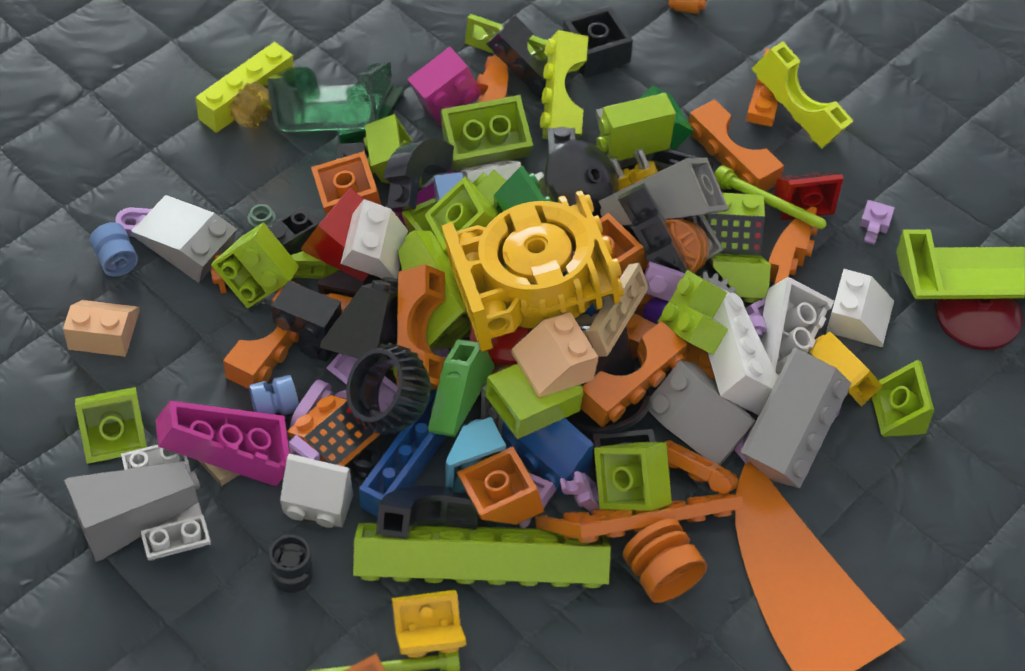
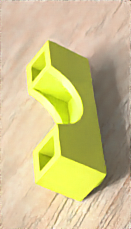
[540,30,588,140]
[195,42,295,133]
[751,42,853,149]

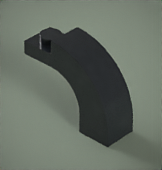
[383,138,454,212]
[376,486,479,539]

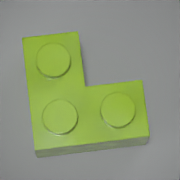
[658,270,728,355]

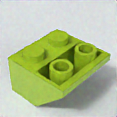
[211,222,299,308]

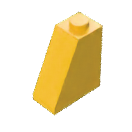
[809,331,883,407]

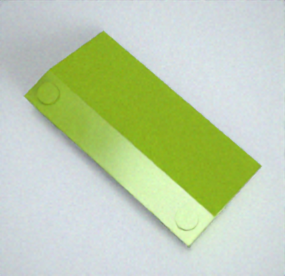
[896,229,1025,299]

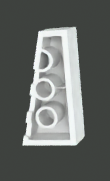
[760,277,834,377]
[708,288,778,415]

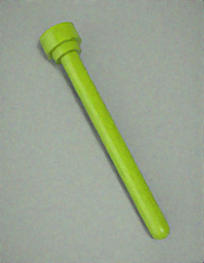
[714,166,826,229]
[310,651,460,671]

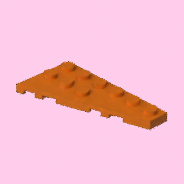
[535,494,743,543]

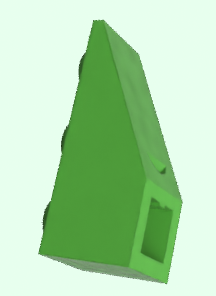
[428,339,495,437]

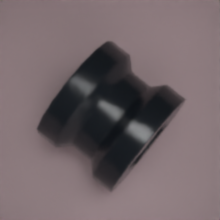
[351,443,381,480]

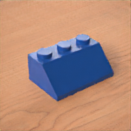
[501,418,594,498]

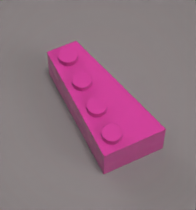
[156,401,290,487]

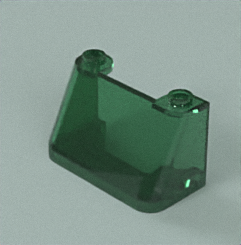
[267,62,392,132]

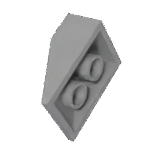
[130,195,237,283]
[648,360,756,465]

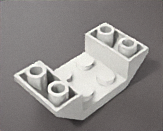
[121,445,211,561]

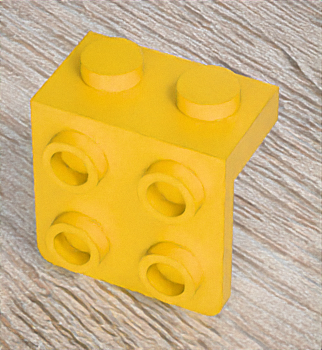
[392,590,466,658]

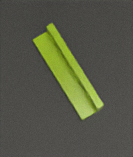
[465,14,548,60]

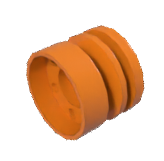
[644,219,709,273]
[623,518,708,603]

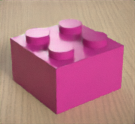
[407,47,482,126]

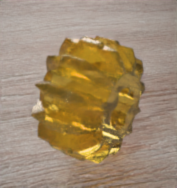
[229,82,275,130]

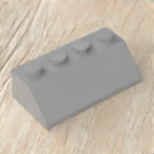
[740,348,852,488]

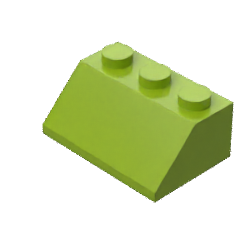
[441,95,533,171]

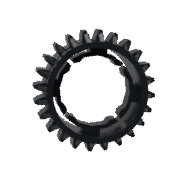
[346,343,431,435]

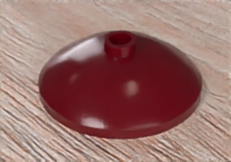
[936,298,1023,350]

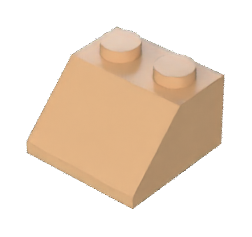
[63,300,140,357]
[511,312,598,398]

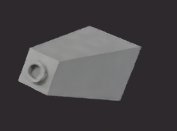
[599,158,729,226]
[64,461,200,562]

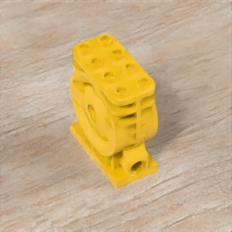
[441,190,624,352]

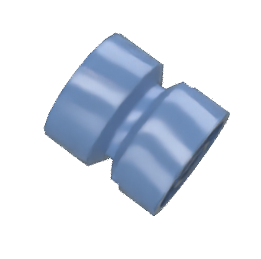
[89,222,139,277]
[249,375,299,416]

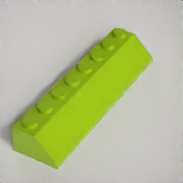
[353,523,610,588]

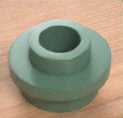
[248,204,276,229]

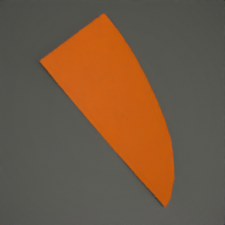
[735,462,905,671]

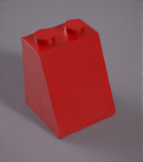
[301,188,374,281]

